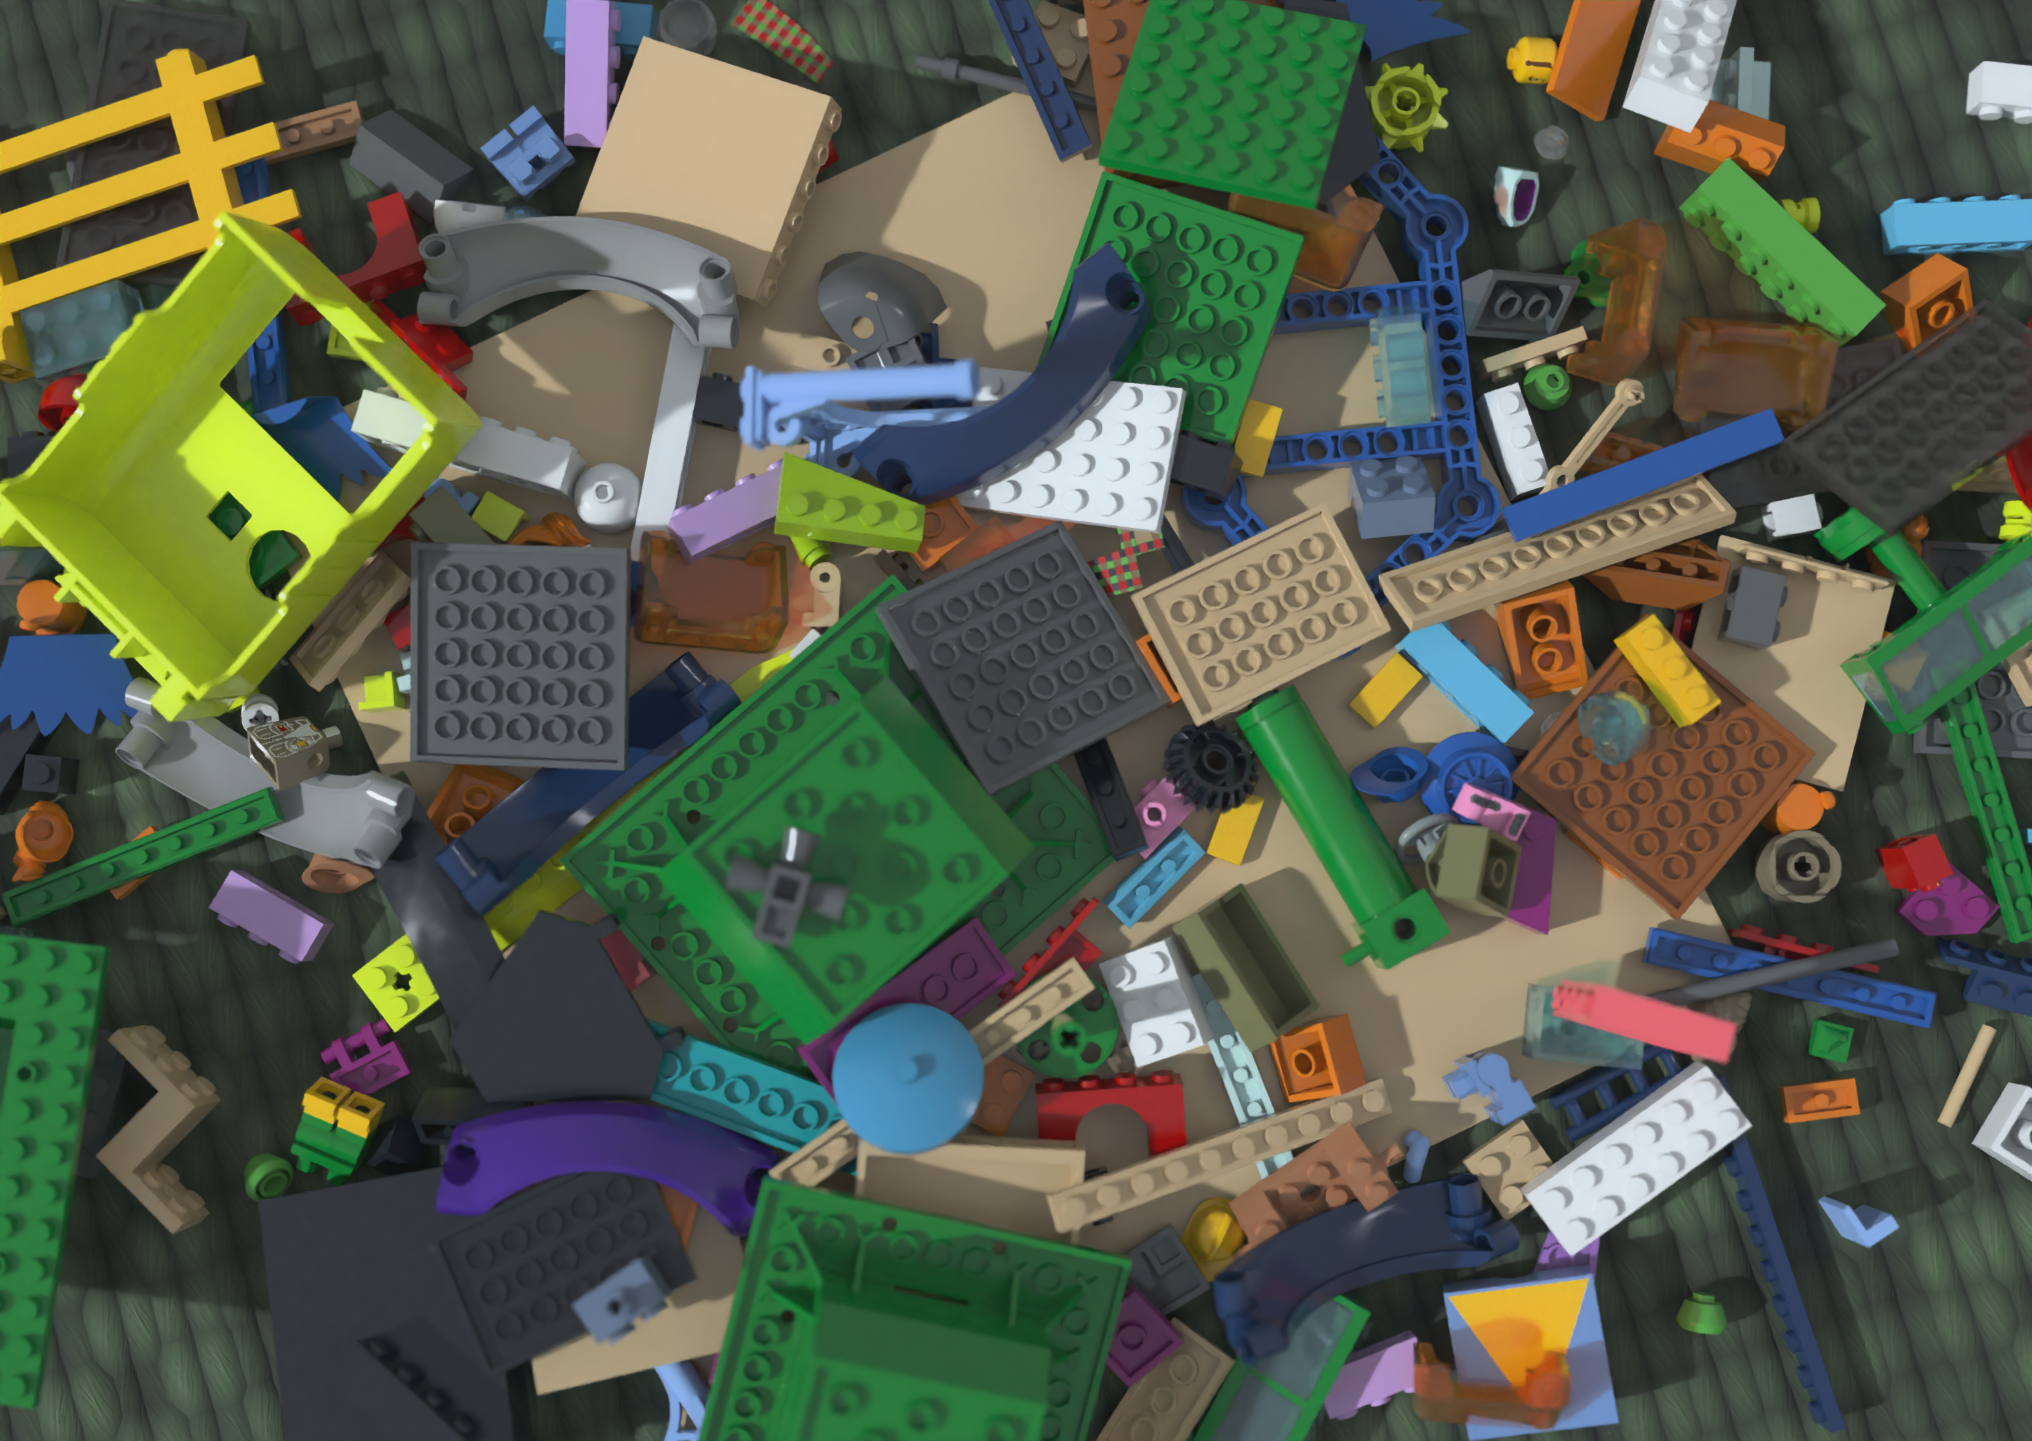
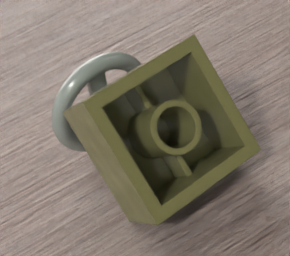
[1394,813,1522,918]

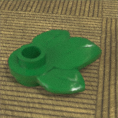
[1562,239,1624,308]

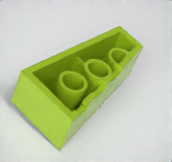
[774,452,925,553]

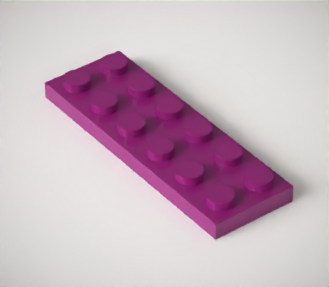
[796,916,1016,1107]

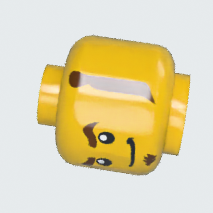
[1507,36,1559,85]

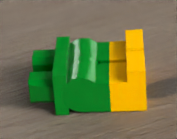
[290,1077,385,1186]

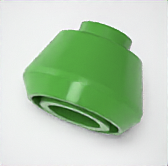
[1523,363,1572,410]
[244,1153,293,1201]
[1676,1291,1728,1335]

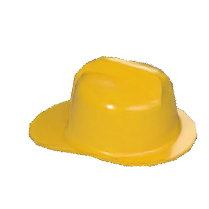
[1181,1197,1246,1282]

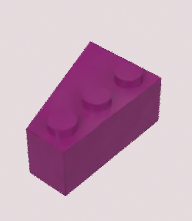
[1500,806,1557,935]

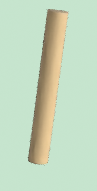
[1937,1024,1997,1128]

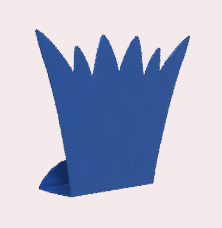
[1326,0,1471,62]
[250,396,392,500]
[0,633,138,736]

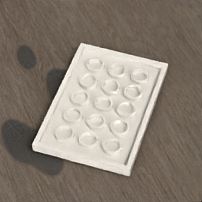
[955,367,1186,534]

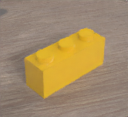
[1613,614,1721,727]

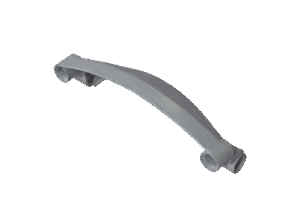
[417,216,739,349]
[115,677,415,869]

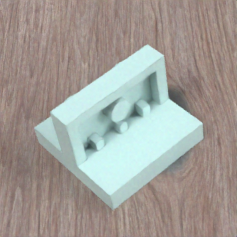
[1709,47,1771,120]

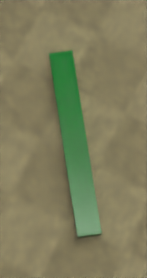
[1928,657,2032,943]
[1,787,285,927]

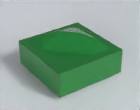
[1807,1019,1854,1064]

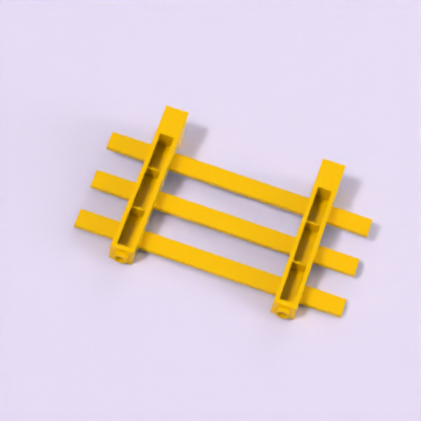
[0,49,302,384]

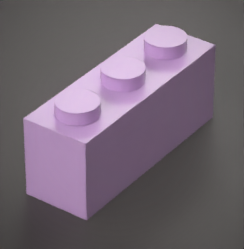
[209,870,335,964]
[1310,1330,1432,1420]

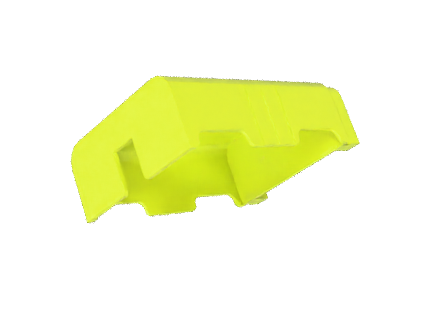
[0,211,482,722]

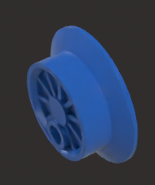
[1419,732,1519,827]

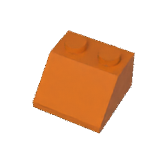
[1880,253,1976,361]
[1269,1013,1367,1103]

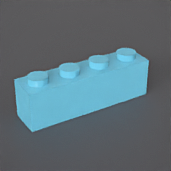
[1881,195,2032,255]
[1394,621,1534,744]

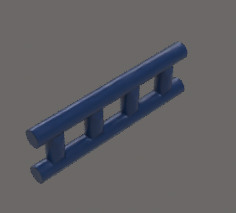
[1548,1044,1693,1143]

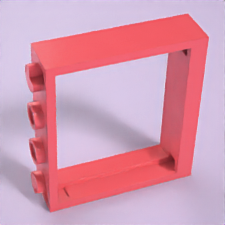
[1551,980,1737,1063]

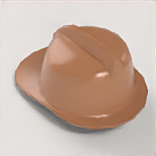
[302,853,374,893]

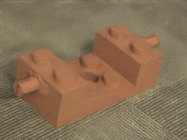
[1229,1121,1404,1260]

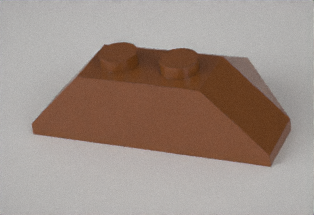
[1582,539,1731,611]

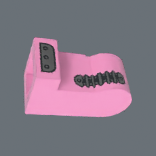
[1452,782,1531,842]

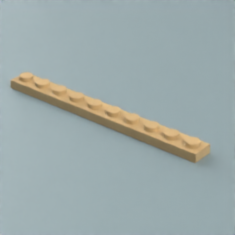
[769,957,1095,1186]
[1046,1077,1393,1233]

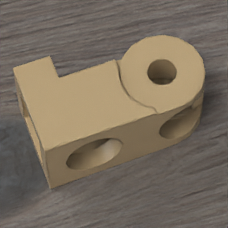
[802,562,843,632]

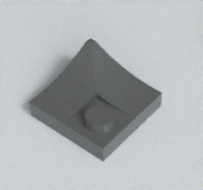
[846,336,929,411]
[1123,1223,1211,1315]

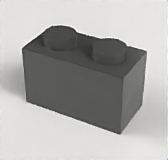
[1718,566,1788,649]

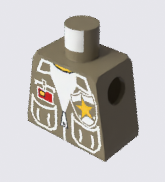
[247,716,343,792]

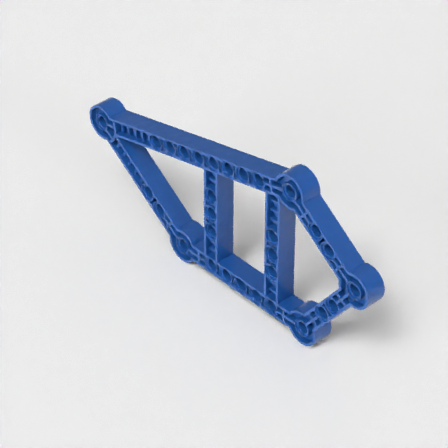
[1180,134,1501,661]

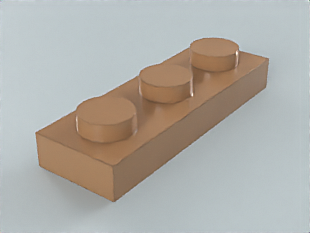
[265,100,365,165]

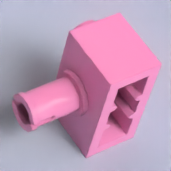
[1134,777,1196,860]

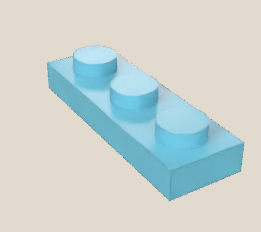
[1102,825,1205,929]

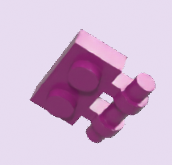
[321,1019,414,1097]

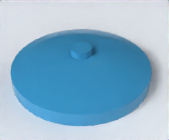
[833,1003,984,1155]

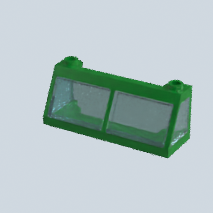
[1840,531,2032,735]
[1186,1292,1370,1441]

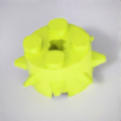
[1365,63,1448,152]

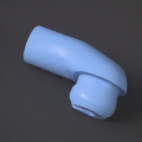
[1403,1130,1430,1183]

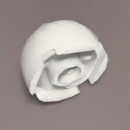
[434,200,506,234]
[573,463,642,535]

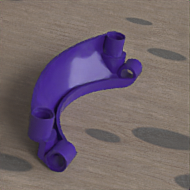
[436,1101,781,1237]

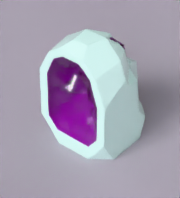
[1493,166,1539,227]

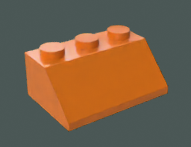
[1654,100,1786,185]

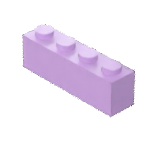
[564,0,622,148]
[668,459,783,566]

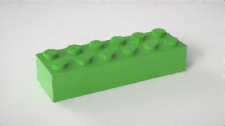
[1679,157,1886,352]

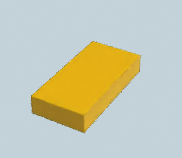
[1234,399,1283,479]
[1347,652,1423,729]
[1205,794,1265,866]

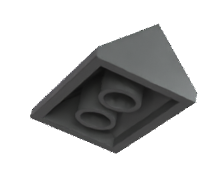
[349,109,475,226]
[1460,269,1581,341]

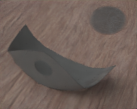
[817,251,947,352]

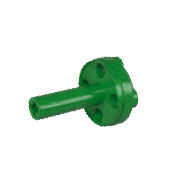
[1813,473,1961,629]
[1016,973,1119,1078]

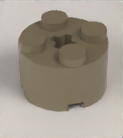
[1754,830,1841,903]

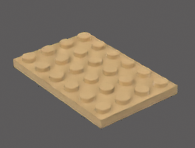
[1131,502,1392,727]

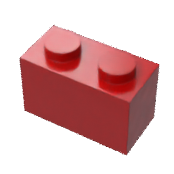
[1874,834,1954,892]

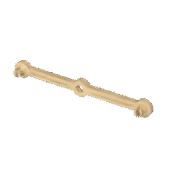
[1539,378,1645,494]

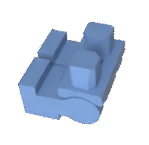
[480,105,576,202]
[1442,1051,1536,1125]

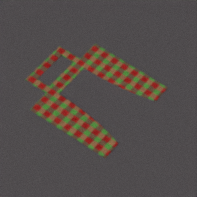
[731,0,834,84]

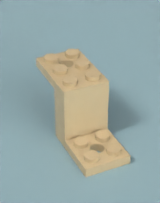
[96,1025,221,1234]

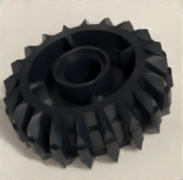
[1163,720,1260,815]

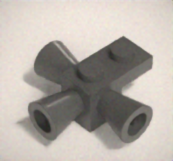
[725,825,849,948]

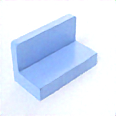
[1818,1196,1899,1248]

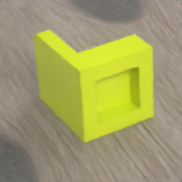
[471,491,531,542]
[358,671,406,713]

